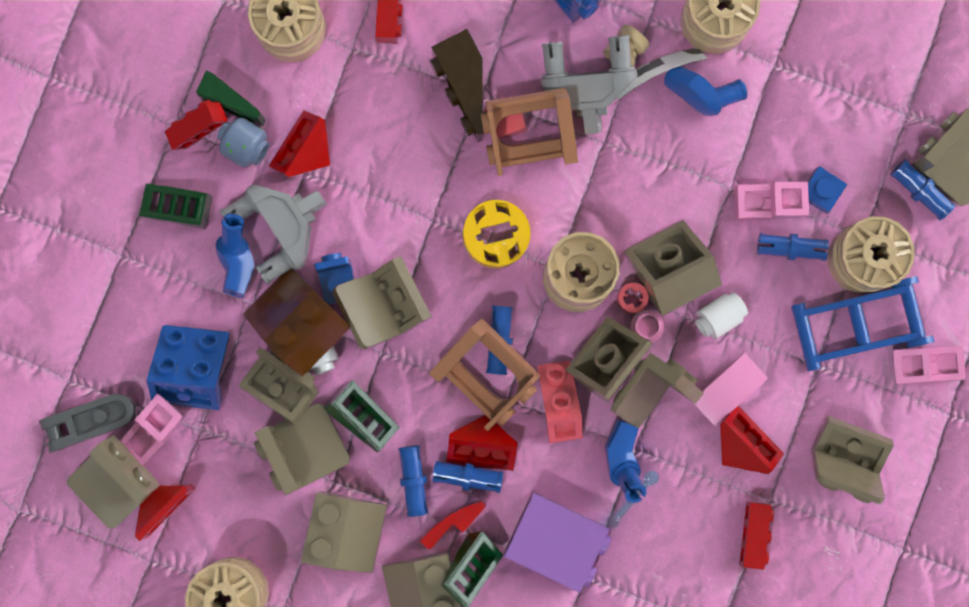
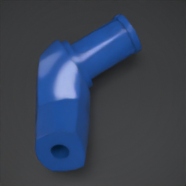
[664,67,748,116]
[215,214,255,298]
[605,419,647,503]

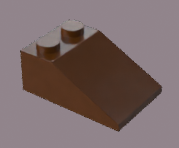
[243,268,350,377]

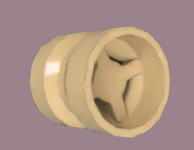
[603,25,650,66]

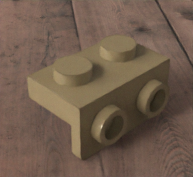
[238,347,319,425]

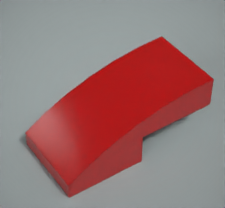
[419,500,486,550]

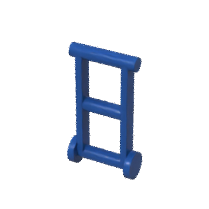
[791,276,935,371]

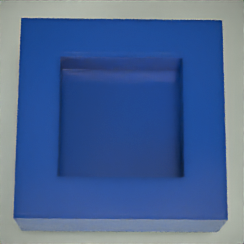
[808,166,848,214]

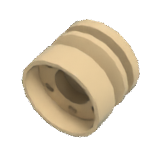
[248,0,326,63]
[680,0,761,54]
[827,217,914,294]
[543,232,619,312]
[185,556,269,607]

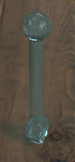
[607,471,659,528]

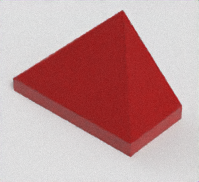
[269,110,330,177]
[720,406,784,474]
[446,415,518,471]
[134,484,196,541]

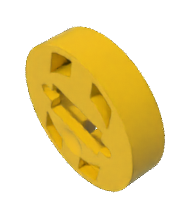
[462,200,531,269]

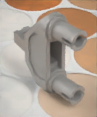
[541,35,637,134]
[220,185,327,285]

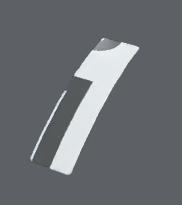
[617,48,708,99]

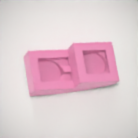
[734,182,809,220]
[893,345,966,384]
[695,352,768,426]
[120,394,184,467]

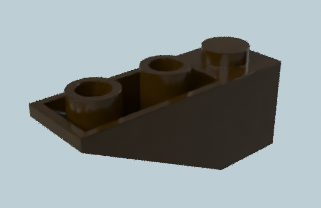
[429,29,483,142]

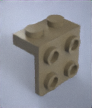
[911,107,969,206]
[332,257,432,349]
[611,352,704,428]
[254,404,350,495]
[811,416,894,504]
[67,435,160,529]

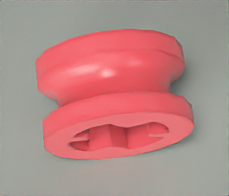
[617,282,649,314]

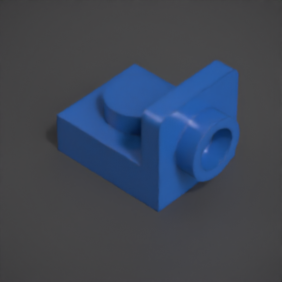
[314,253,355,306]

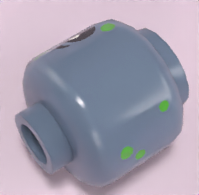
[217,117,270,168]

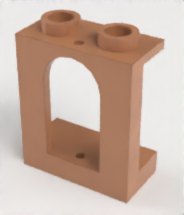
[481,88,578,176]
[429,319,541,431]

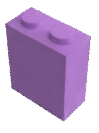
[504,491,611,593]

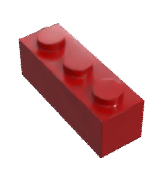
[375,0,403,44]
[164,100,228,150]
[739,501,774,570]

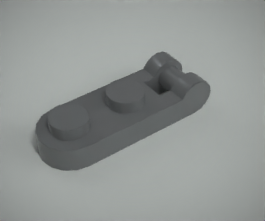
[39,394,137,453]

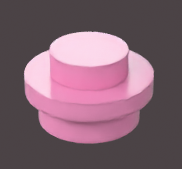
[630,310,665,343]

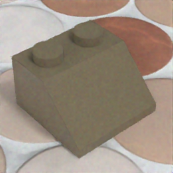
[624,220,722,316]
[566,316,652,403]
[301,491,387,573]
[382,550,462,607]

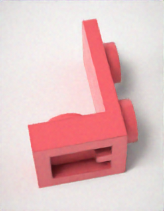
[537,361,583,443]

